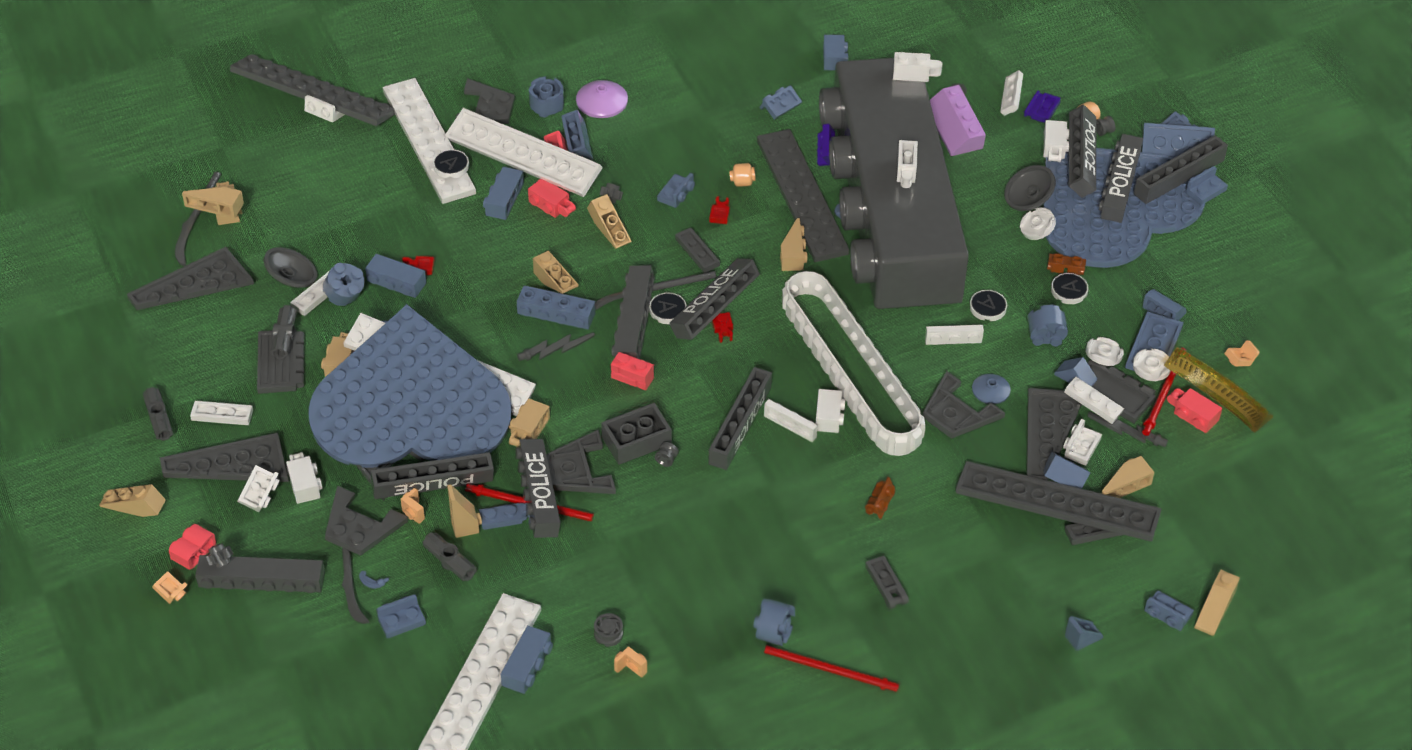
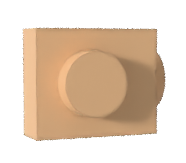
[1224,340,1260,367]
[401,488,425,524]
[152,571,188,604]
[614,646,647,678]

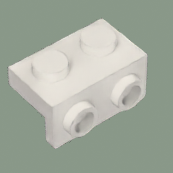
[304,95,345,122]
[1063,419,1102,466]
[237,465,280,512]

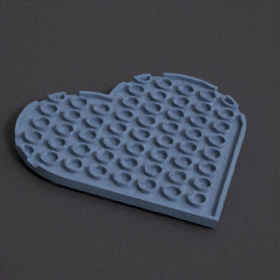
[1043,148,1205,268]
[309,304,511,468]

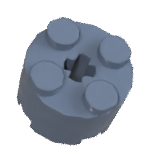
[529,76,564,118]
[323,263,364,306]
[1027,305,1068,346]
[753,599,795,646]

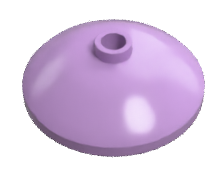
[576,80,628,118]

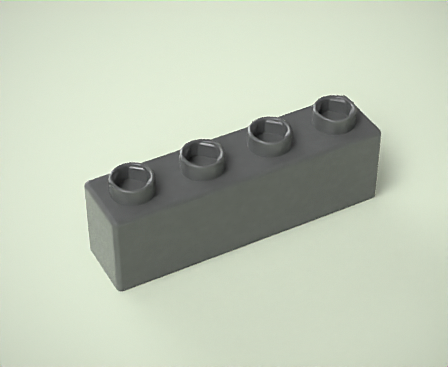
[819,58,968,309]

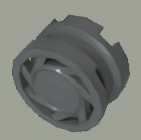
[594,613,623,647]

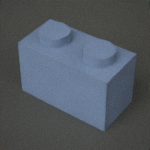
[823,35,848,70]

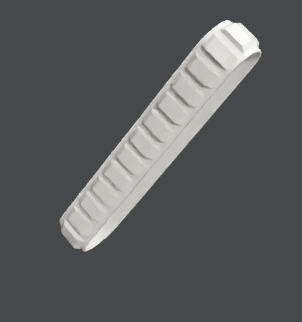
[782,271,925,456]

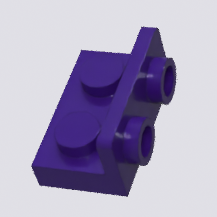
[817,124,836,166]

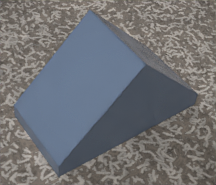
[1054,357,1097,387]
[1065,616,1104,651]

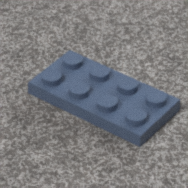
[1141,123,1215,158]
[1125,311,1184,371]

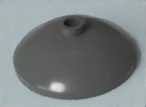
[1004,165,1056,211]
[263,247,317,288]

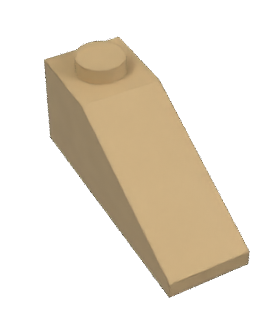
[182,187,244,218]
[1102,456,1154,498]
[447,485,482,538]
[1194,570,1240,636]

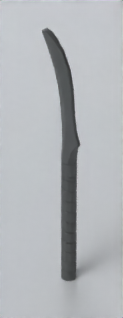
[175,172,221,266]
[595,271,716,310]
[342,548,369,624]

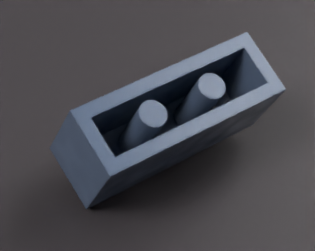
[561,110,593,161]
[483,167,524,220]
[365,254,426,298]
[500,625,553,694]

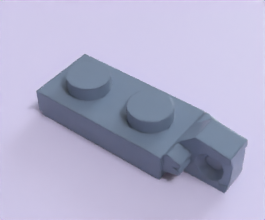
[479,503,530,530]

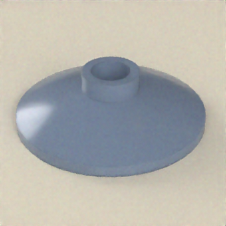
[972,374,1011,404]

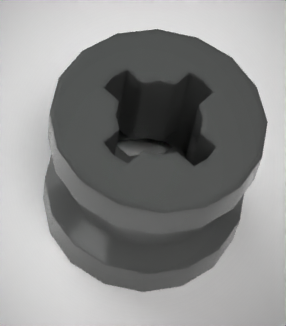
[1096,116,1115,136]
[655,442,679,467]

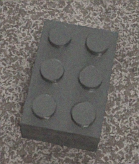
[601,403,672,465]

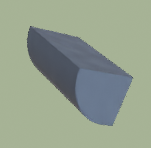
[1143,289,1186,321]
[1044,452,1090,489]

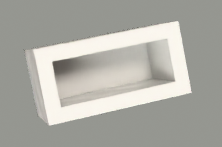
[816,389,845,433]

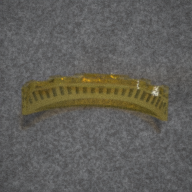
[1164,347,1274,433]

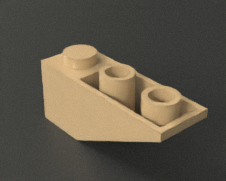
[587,194,632,249]
[780,218,807,271]
[533,250,578,294]
[99,484,166,517]

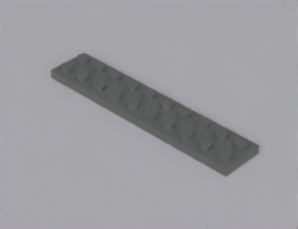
[230,54,395,126]
[757,129,849,262]
[956,461,1162,542]

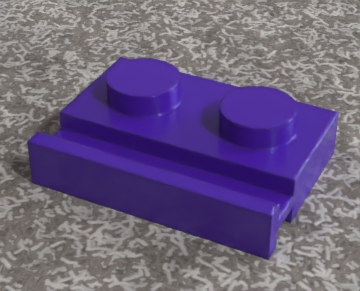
[1024,90,1061,123]

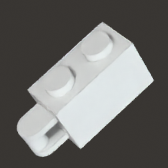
[893,52,942,82]
[1043,120,1069,162]
[897,140,918,188]
[286,452,322,504]

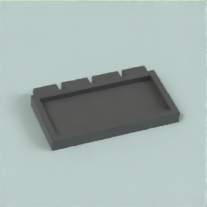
[257,329,304,394]
[1088,360,1156,424]

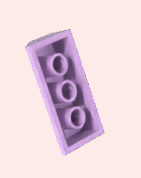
[930,85,986,156]

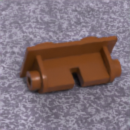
[1047,253,1086,276]
[865,477,895,519]

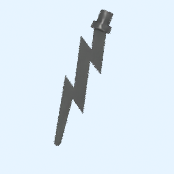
[517,333,595,361]
[1088,412,1168,447]

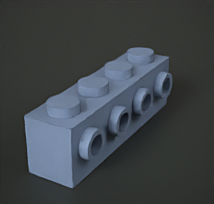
[517,285,596,330]

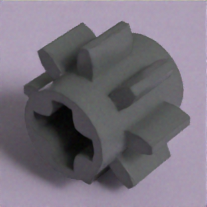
[599,183,623,204]
[206,543,233,568]

